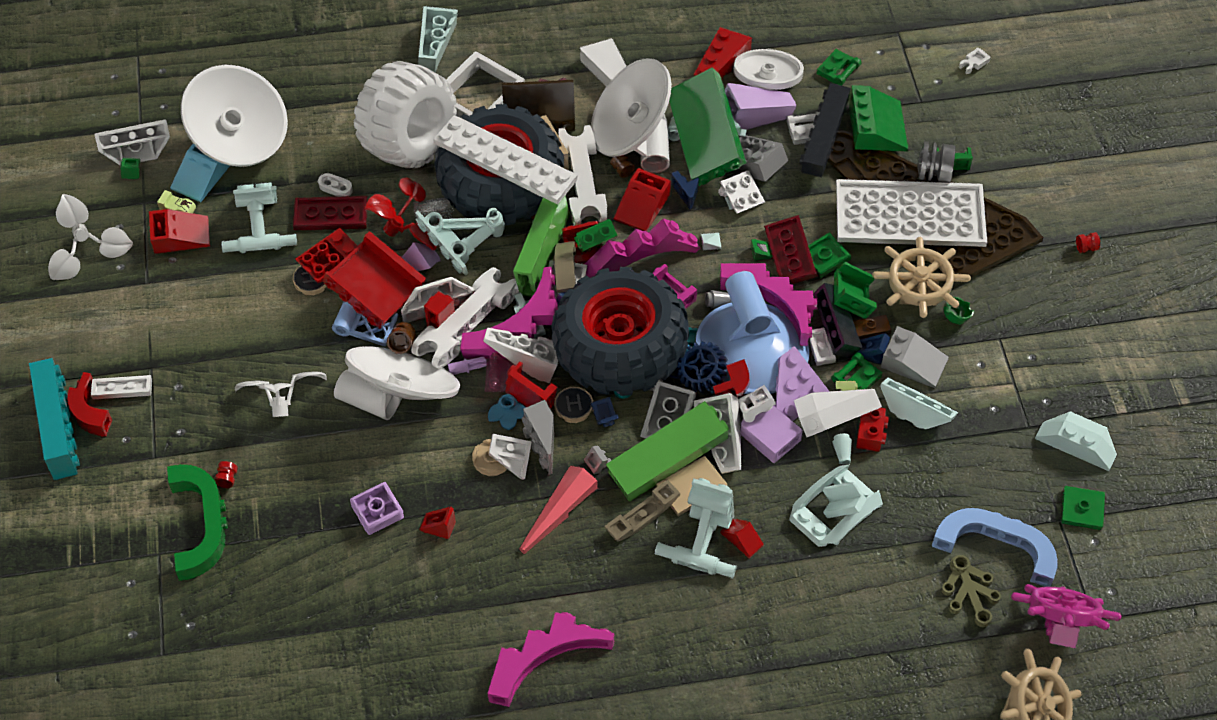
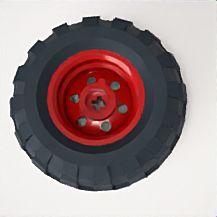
[435,104,564,226]
[551,267,689,396]

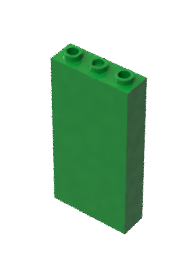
[669,68,746,186]

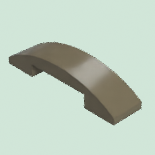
[555,241,576,293]
[605,479,680,542]

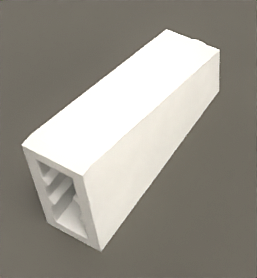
[580,39,626,87]

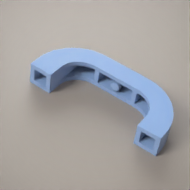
[932,508,1057,587]

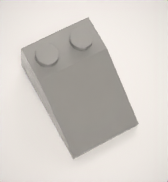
[881,326,949,388]
[640,381,697,438]

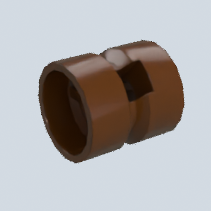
[387,322,416,354]

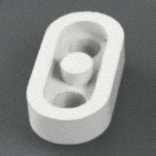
[318,173,353,197]

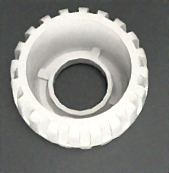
[354,61,457,168]

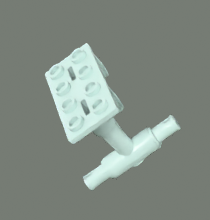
[222,183,297,253]
[415,208,505,276]
[655,478,736,579]

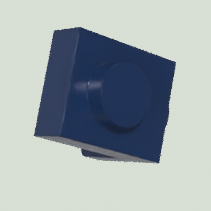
[590,397,618,427]

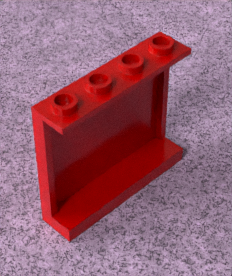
[323,231,426,329]

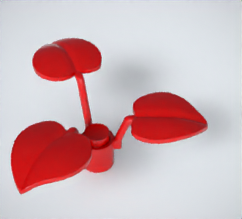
[364,178,436,251]

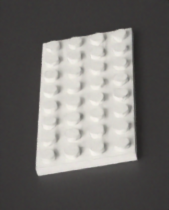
[836,179,987,247]

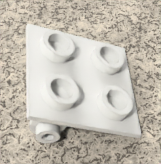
[719,170,765,214]

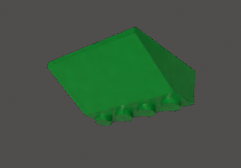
[848,85,908,152]

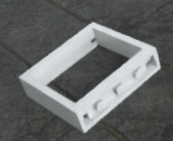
[446,51,525,117]

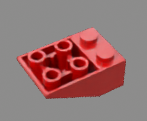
[614,168,671,231]
[149,209,210,254]
[295,228,358,283]

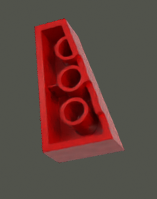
[694,27,752,80]

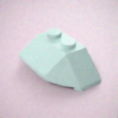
[880,378,958,429]
[1035,412,1117,471]

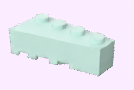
[418,6,458,72]

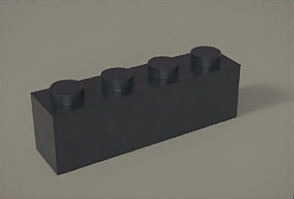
[813,283,862,358]

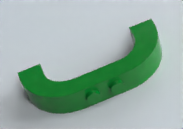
[167,464,228,581]

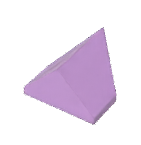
[402,242,440,271]

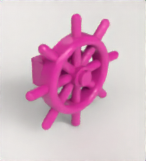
[1011,584,1122,648]

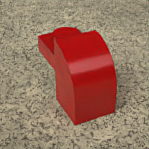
[713,359,750,398]

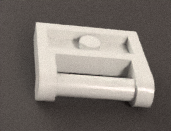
[787,111,819,145]
[738,385,776,423]

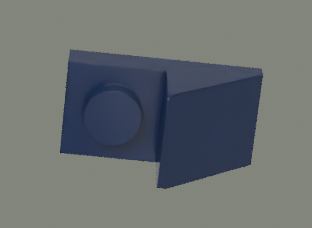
[671,171,699,209]
[858,333,890,364]

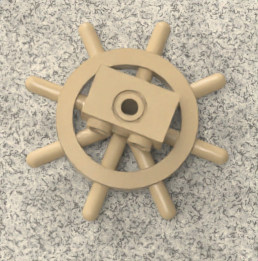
[872,237,971,318]
[1000,649,1081,720]

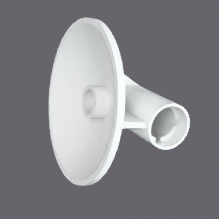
[591,58,671,173]
[181,65,287,167]
[334,347,460,420]

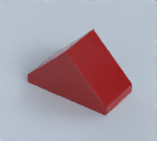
[419,507,456,539]
[720,519,764,559]

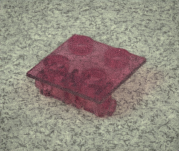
[485,352,524,392]

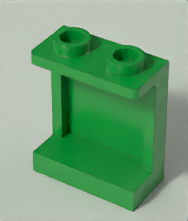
[574,219,618,255]
[834,262,877,319]

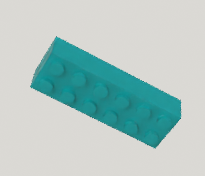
[29,358,80,480]

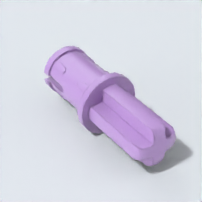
[448,357,487,375]

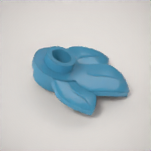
[488,394,525,430]

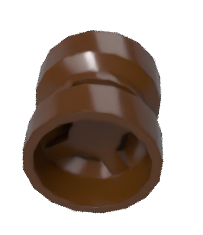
[610,155,635,178]

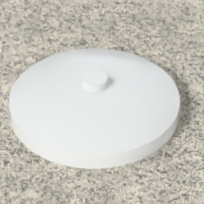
[734,49,804,90]

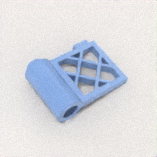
[332,301,398,347]

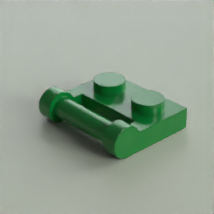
[816,49,862,86]
[831,352,883,390]

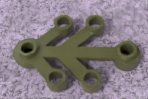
[941,555,1001,627]

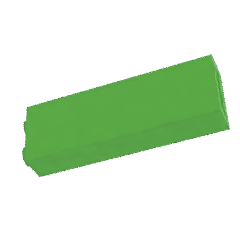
[513,196,570,297]
[606,401,729,502]

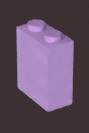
[741,406,803,463]

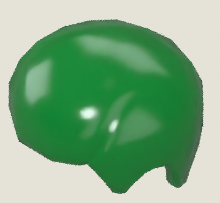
[943,296,974,324]

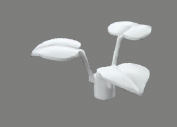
[48,194,133,280]
[235,372,327,417]

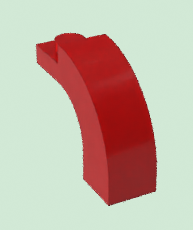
[67,372,112,437]

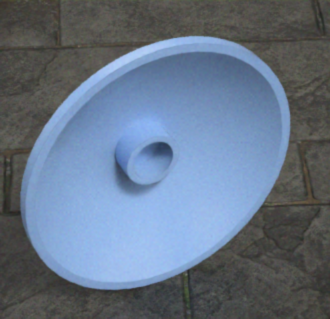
[695,271,809,394]

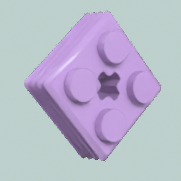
[350,482,404,535]

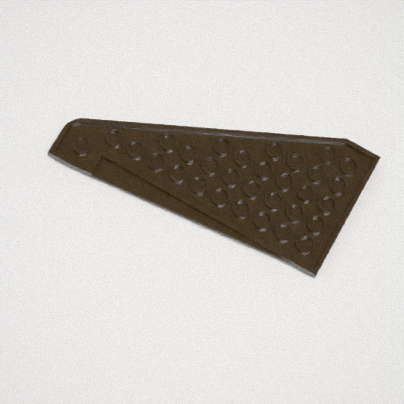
[828,130,1044,286]

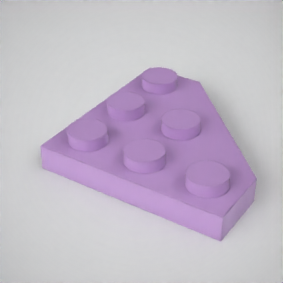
[774,346,830,421]

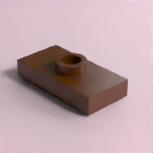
[853,315,892,339]

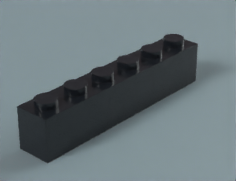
[799,83,851,177]

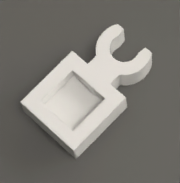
[959,47,991,74]

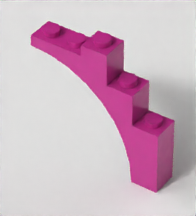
[584,218,700,278]
[720,263,817,346]
[460,267,558,359]
[488,612,614,707]

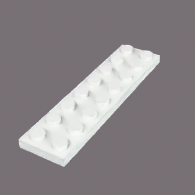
[433,115,578,205]

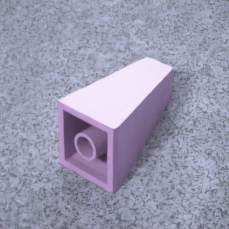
[725,83,796,130]

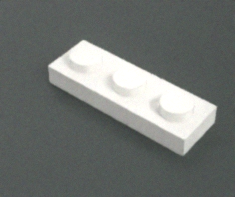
[91,375,152,399]

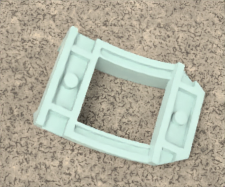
[789,464,883,546]

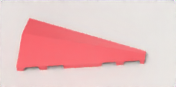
[520,466,597,554]

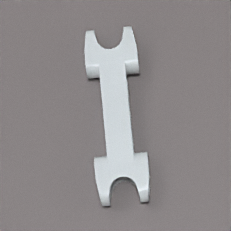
[559,125,607,226]
[411,267,519,369]

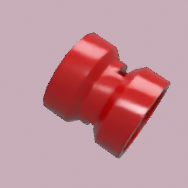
[1076,232,1100,253]
[214,461,238,488]

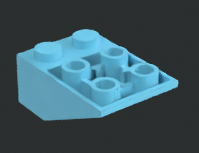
[170,144,230,202]

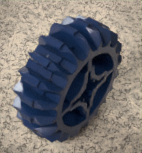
[677,341,728,393]

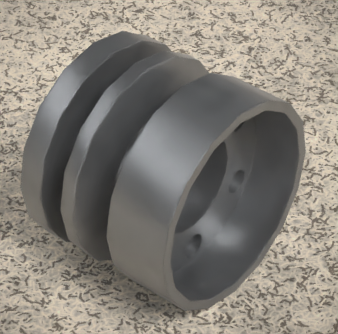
[917,141,955,183]

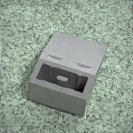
[739,135,788,181]
[522,400,554,475]

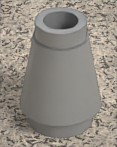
[705,290,732,309]

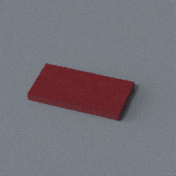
[293,196,368,230]
[764,215,818,285]

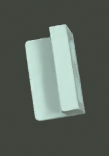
[823,482,867,518]

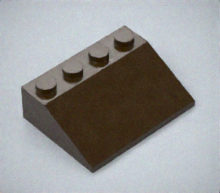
[502,80,575,132]

